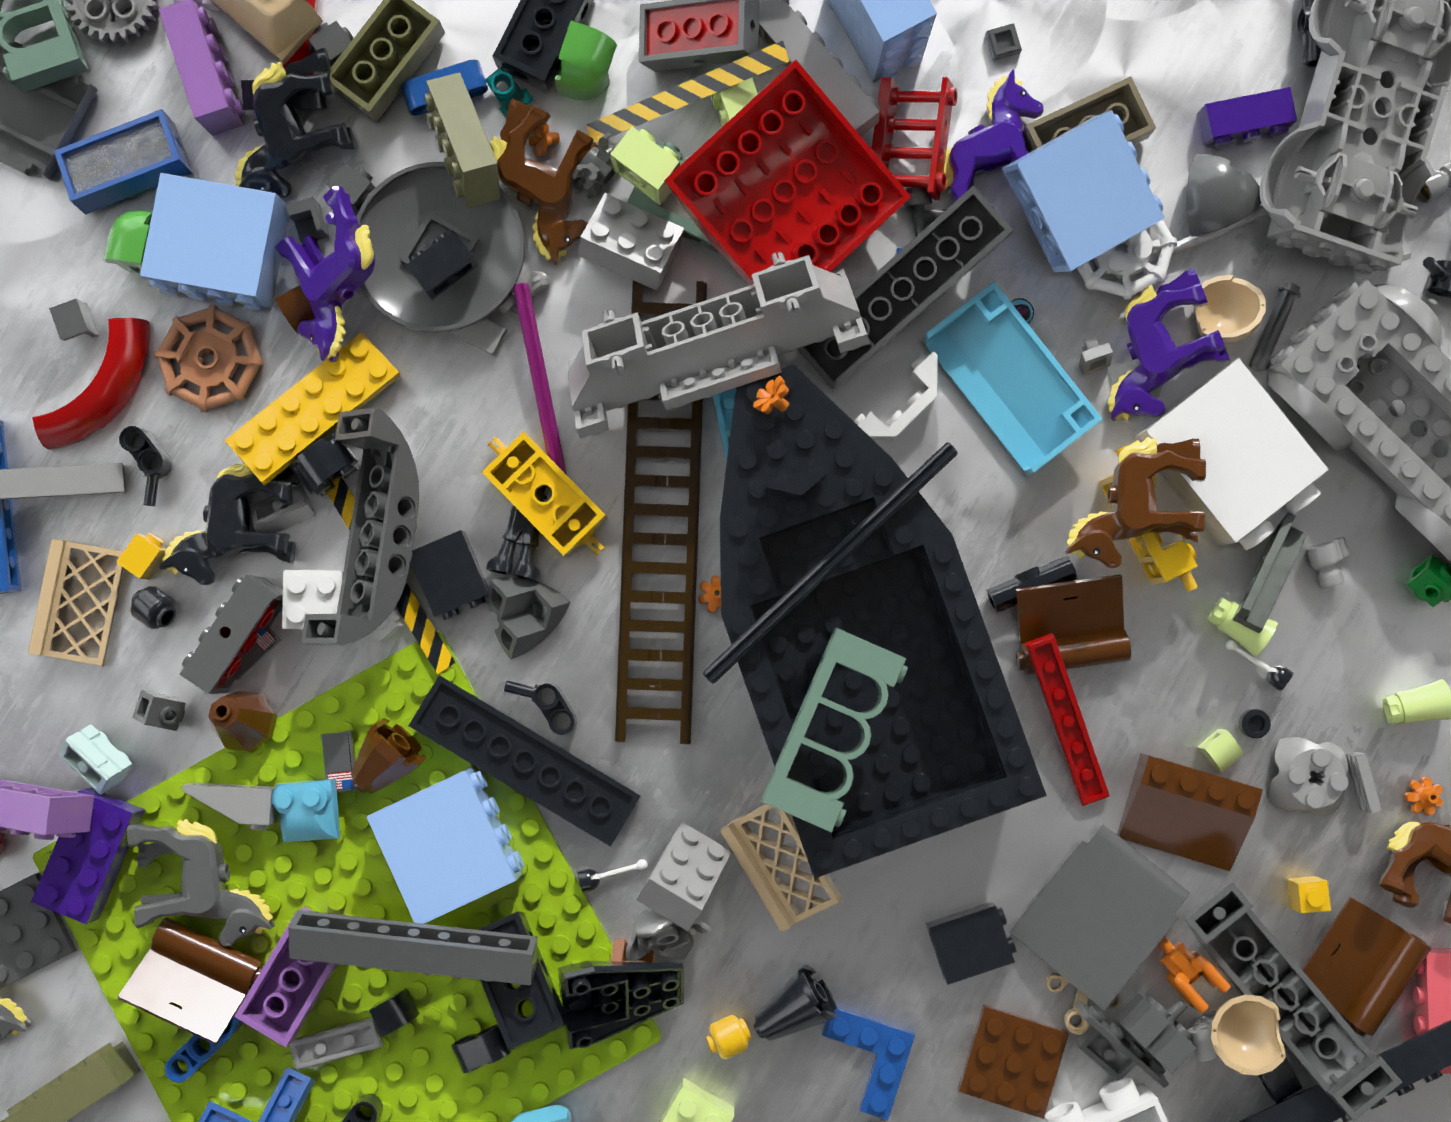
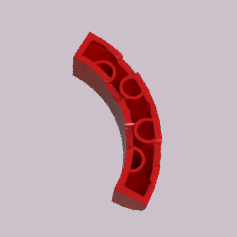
[32,318,150,450]

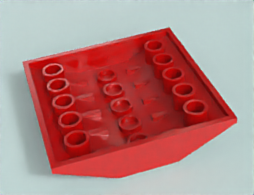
[664,60,911,285]

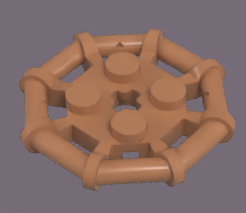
[154,305,263,412]

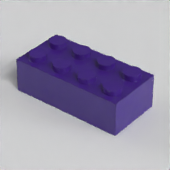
[31,788,145,924]

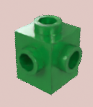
[1406,554,1451,607]

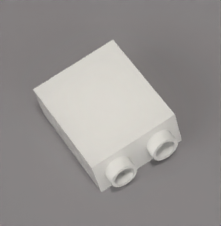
[1133,358,1329,550]

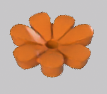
[529,124,560,156]
[753,376,789,414]
[698,575,721,613]
[1404,777,1443,816]

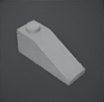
[182,782,278,830]

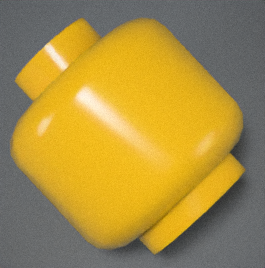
[705,1015,751,1059]

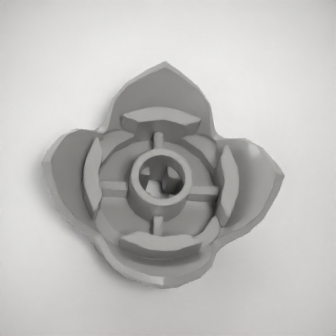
[1269,737,1349,816]
[626,909,711,961]

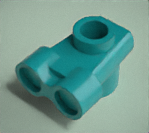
[485,67,534,119]

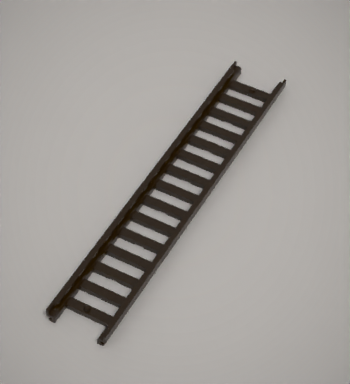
[615,280,707,744]

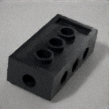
[492,0,594,92]
[478,911,570,1051]

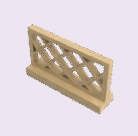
[28,539,124,666]
[720,804,842,932]

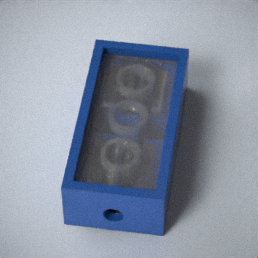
[54,109,192,215]

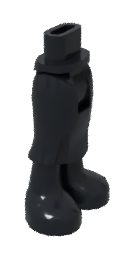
[486,486,547,582]

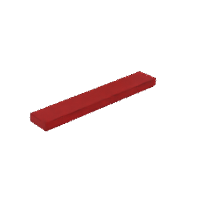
[1024,633,1110,806]

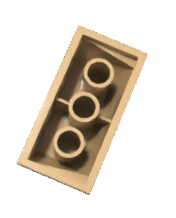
[211,0,323,64]

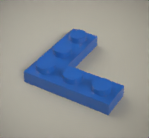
[822,1007,915,1120]
[199,1067,316,1122]

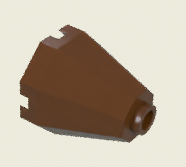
[208,691,277,753]
[351,718,426,794]

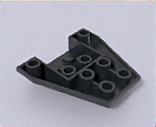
[558,961,684,1049]

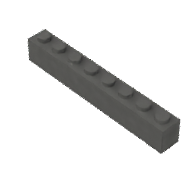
[288,910,538,985]

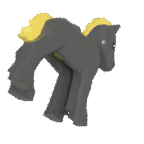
[127,819,275,947]

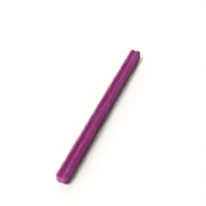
[513,283,567,475]

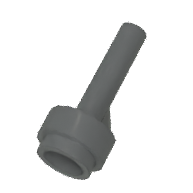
[904,187,947,237]

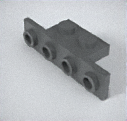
[1075,1000,1169,1088]

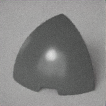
[1186,154,1262,236]
[488,577,571,659]

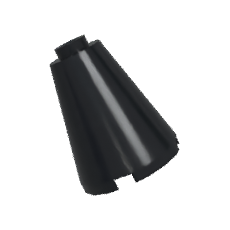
[753,965,838,1041]

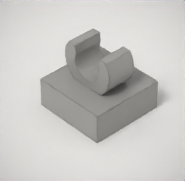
[1079,336,1113,375]

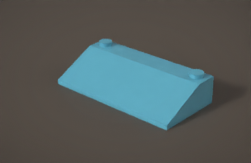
[921,281,1103,476]

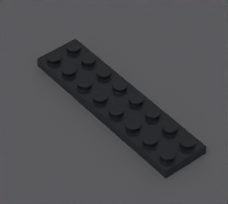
[408,675,641,847]

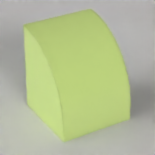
[1197,729,1243,774]

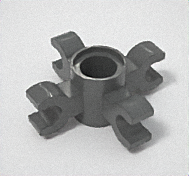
[572,133,618,199]

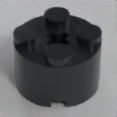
[289,432,359,496]

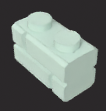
[58,725,133,795]

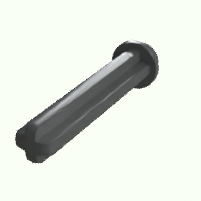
[1249,282,1301,372]

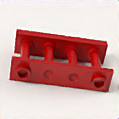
[871,77,958,201]

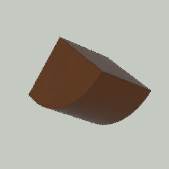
[275,285,315,334]

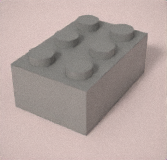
[578,193,684,291]
[636,821,732,931]

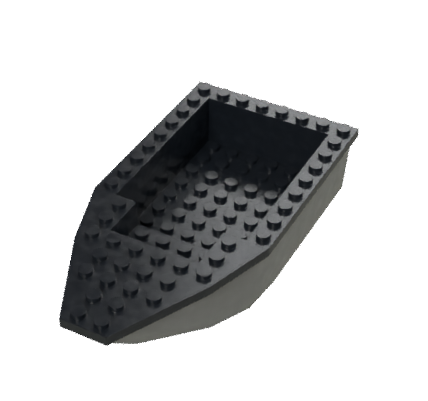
[720,364,1047,879]

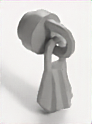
[498,271,549,320]

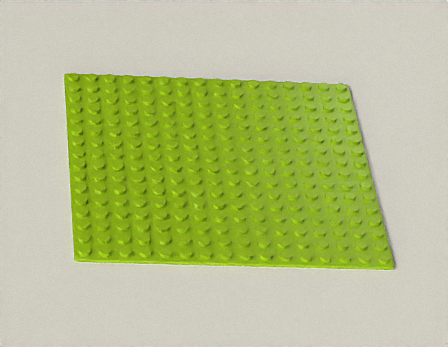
[33,631,661,1122]

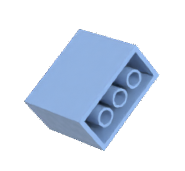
[828,0,937,83]
[1002,110,1164,272]
[140,173,289,311]
[366,766,524,924]

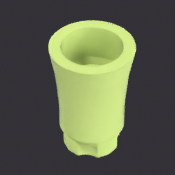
[1207,597,1278,657]
[1382,679,1451,724]

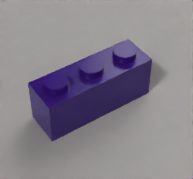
[1198,87,1298,147]

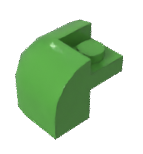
[555,21,617,101]
[103,210,152,273]

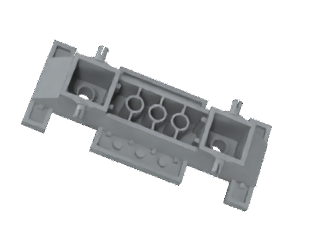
[568,252,870,439]

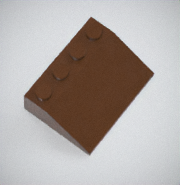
[1117,753,1263,871]

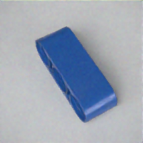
[401,59,488,116]
[165,1010,243,1083]

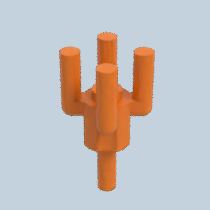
[1158,936,1231,1013]

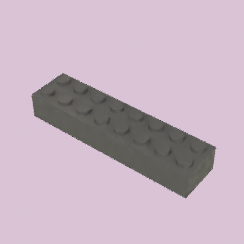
[797,185,1013,390]

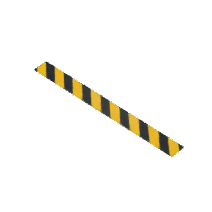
[586,41,789,144]
[327,477,456,674]

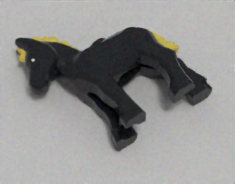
[234,48,356,198]
[159,463,301,586]

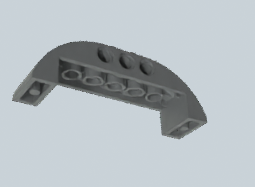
[301,407,419,645]
[1185,882,1402,1121]

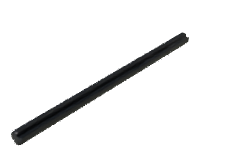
[703,442,958,684]

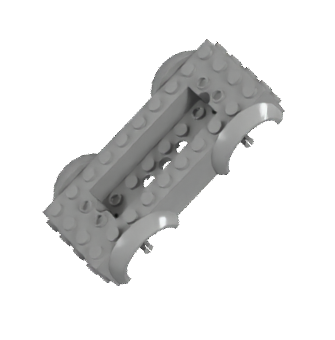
[1260,0,1451,275]
[1266,280,1451,562]

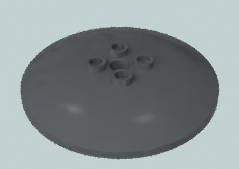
[356,162,525,333]

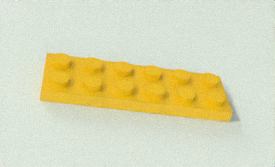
[224,332,400,486]

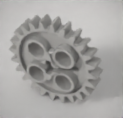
[66,0,160,45]

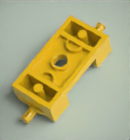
[482,431,608,558]
[1099,446,1199,592]

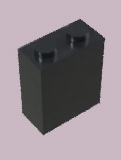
[411,530,489,621]
[925,901,1017,985]

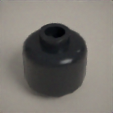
[130,586,176,629]

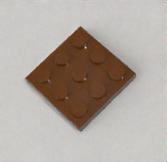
[957,1004,1069,1119]

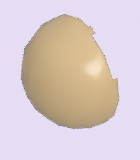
[1193,275,1266,343]
[1210,995,1286,1076]

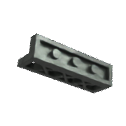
[1232,512,1308,633]

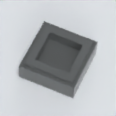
[985,23,1022,61]

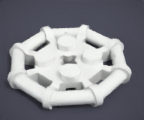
[1077,220,1177,300]

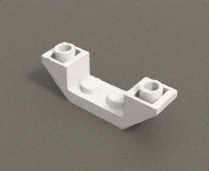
[854,351,938,440]

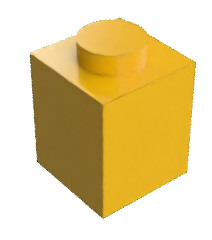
[116,533,166,580]
[1286,876,1331,913]

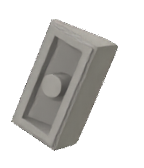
[249,483,315,533]

